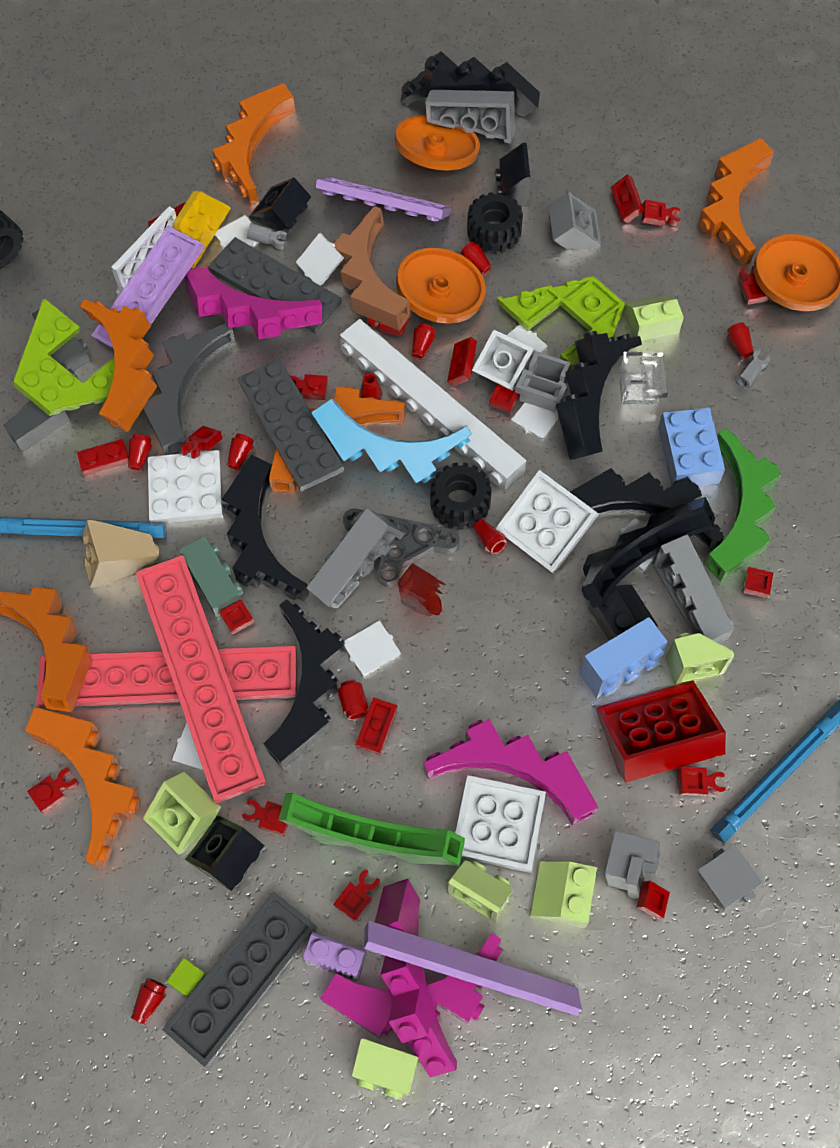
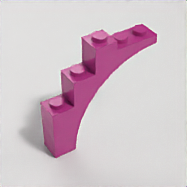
[185,266,322,340]
[423,719,598,825]
[375,878,457,1078]
[320,934,503,1039]

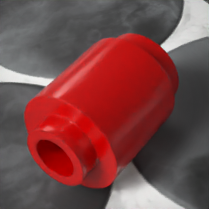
[337,680,368,720]

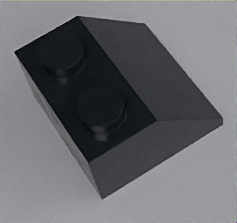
[495,143,530,207]
[249,177,312,231]
[589,585,658,641]
[185,815,265,891]

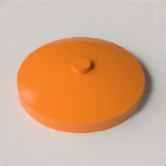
[394,115,480,170]
[754,234,840,311]
[396,248,486,324]

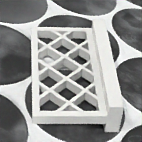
[111,206,177,297]

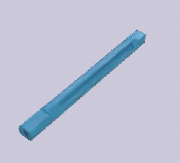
[0,517,166,538]
[710,699,840,843]

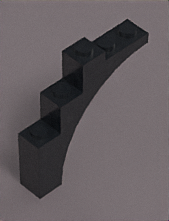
[400,51,540,117]
[556,331,642,460]
[221,454,309,602]
[570,468,724,552]
[582,496,715,608]
[264,599,345,770]

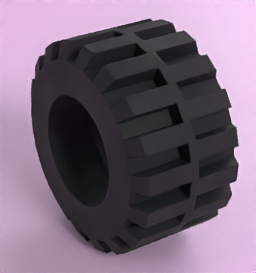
[467,192,523,253]
[0,210,24,269]
[430,462,492,530]

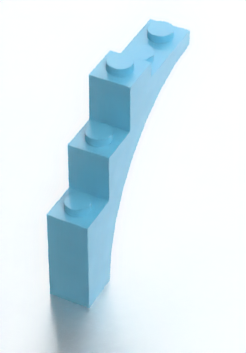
[311,399,472,483]

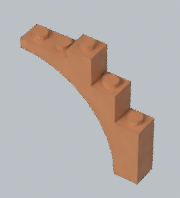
[333,206,411,331]

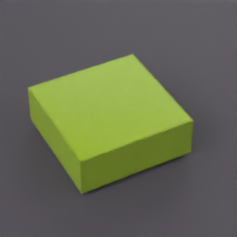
[167,958,207,998]

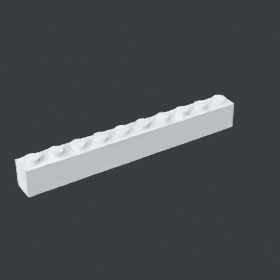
[340,319,527,490]

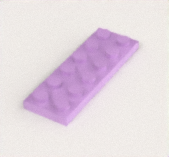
[316,177,452,221]
[91,226,205,350]

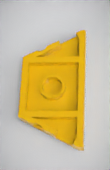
[173,191,231,268]

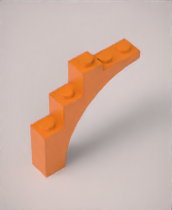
[211,83,295,205]
[698,138,774,265]
[79,299,157,433]
[269,386,405,493]
[0,587,92,712]
[25,707,141,869]

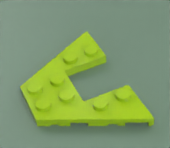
[497,276,625,370]
[13,299,115,416]

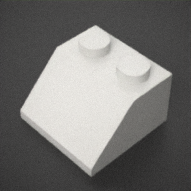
[472,330,535,391]

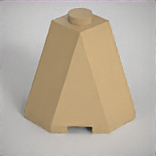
[82,520,159,588]

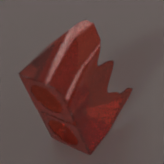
[398,563,446,617]

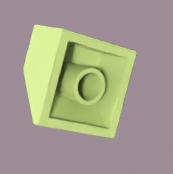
[624,295,684,341]
[666,633,735,685]
[143,771,221,855]
[448,860,513,922]
[530,861,597,928]
[352,1038,419,1100]

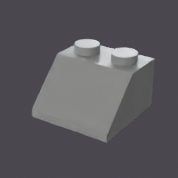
[548,192,602,249]

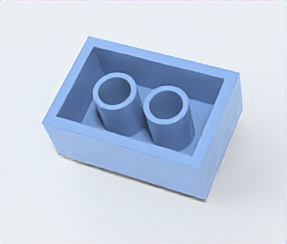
[658,408,725,486]
[579,617,668,698]

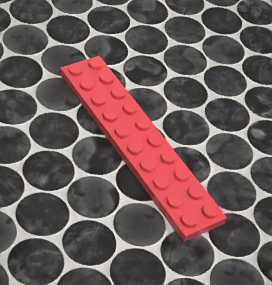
[135,555,267,804]
[36,646,297,708]

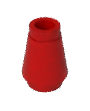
[460,241,492,275]
[727,322,754,359]
[411,324,436,360]
[360,373,382,400]
[226,433,254,471]
[128,434,153,471]
[473,519,507,555]
[131,978,167,1025]

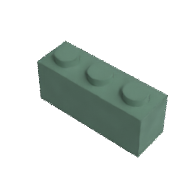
[179,536,243,618]

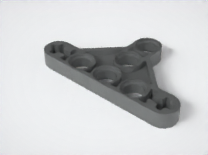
[343,509,460,587]

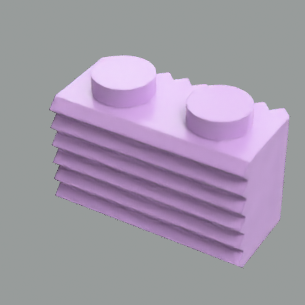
[303,932,367,981]

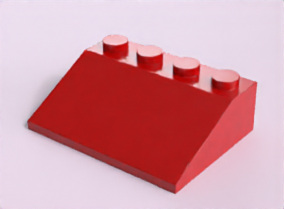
[596,680,726,783]

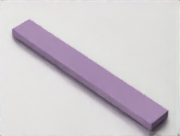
[364,921,581,1016]

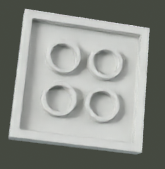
[148,450,223,523]
[496,470,599,573]
[455,775,546,873]

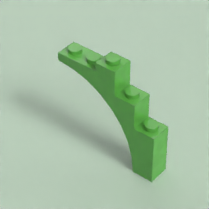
[705,428,782,582]
[279,793,465,866]

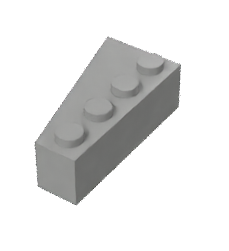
[425,90,515,144]
[307,508,405,609]
[653,534,734,643]

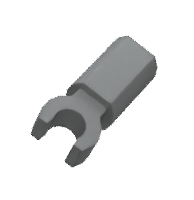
[247,223,287,250]
[736,350,771,389]

